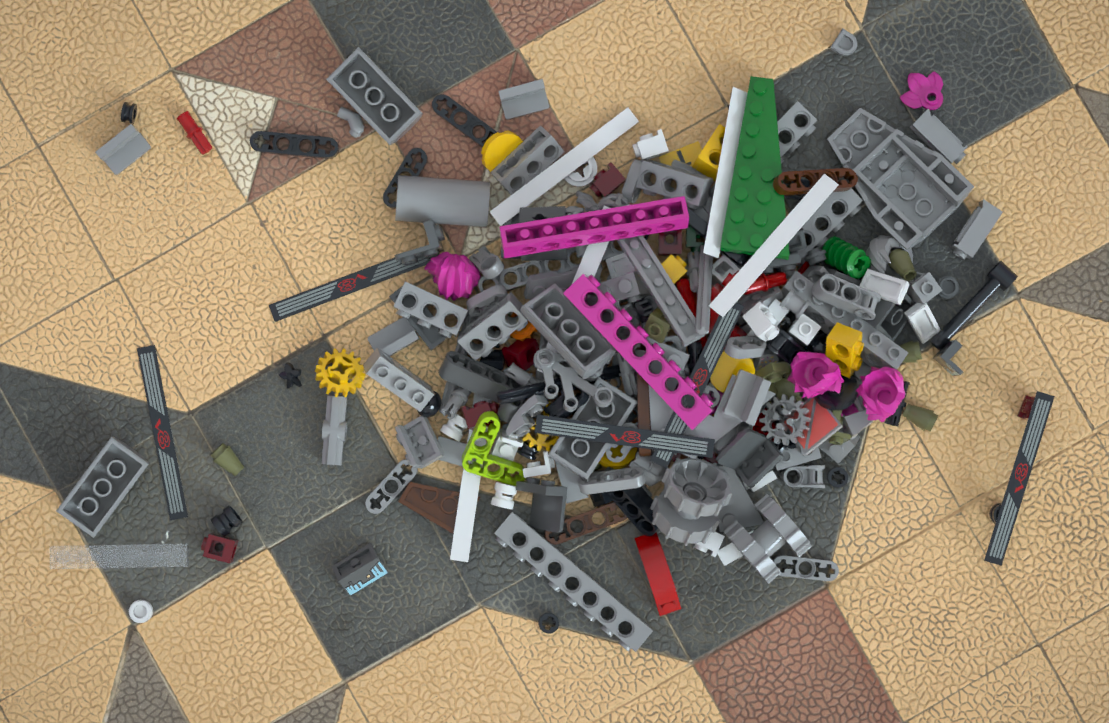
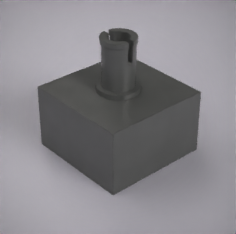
[519,206,568,261]
[863,293,915,342]

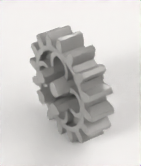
[759,394,811,446]

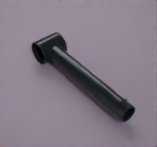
[930,261,1018,351]

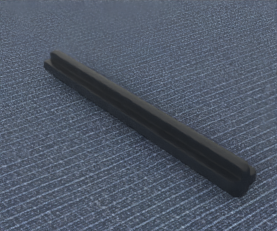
[497,364,621,404]

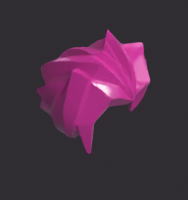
[424,252,481,301]
[787,352,844,399]
[855,366,905,422]

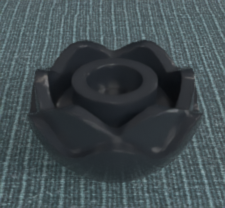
[809,334,827,354]
[417,391,442,417]

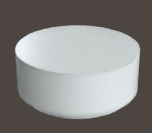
[129,600,153,623]

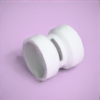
[440,414,468,442]
[491,482,517,509]

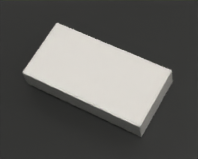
[860,269,910,305]
[904,303,941,344]

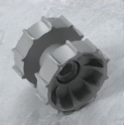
[650,457,733,546]
[723,494,812,584]

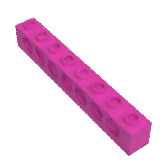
[500,196,689,258]
[563,274,714,430]

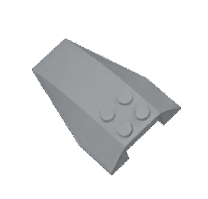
[827,108,974,250]

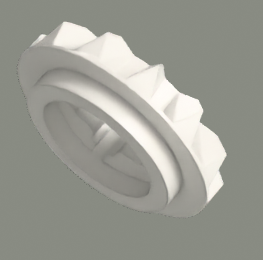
[564,157,597,187]

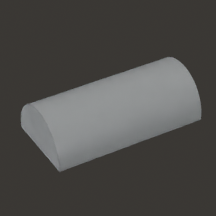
[326,47,423,145]
[395,175,490,227]
[520,283,617,379]
[548,377,637,480]
[56,436,149,538]

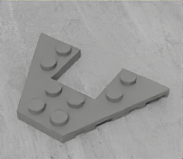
[647,337,775,459]

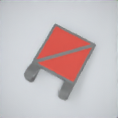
[778,397,843,455]

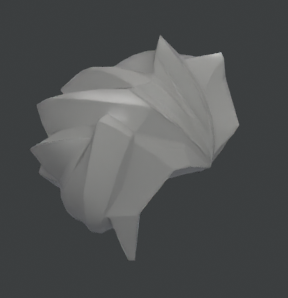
[865,235,913,279]

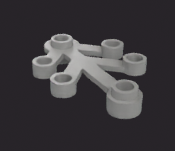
[533,348,613,412]

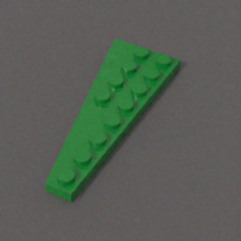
[720,76,790,260]

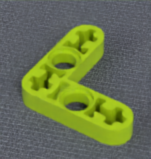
[462,411,525,486]

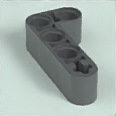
[438,351,526,423]

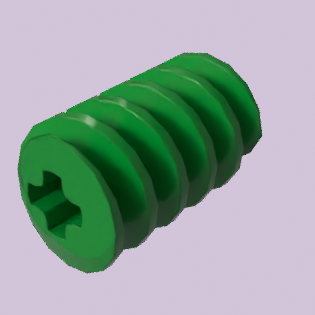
[822,236,871,279]

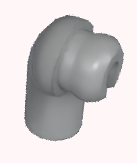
[337,106,364,138]

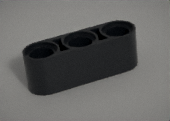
[607,486,659,536]

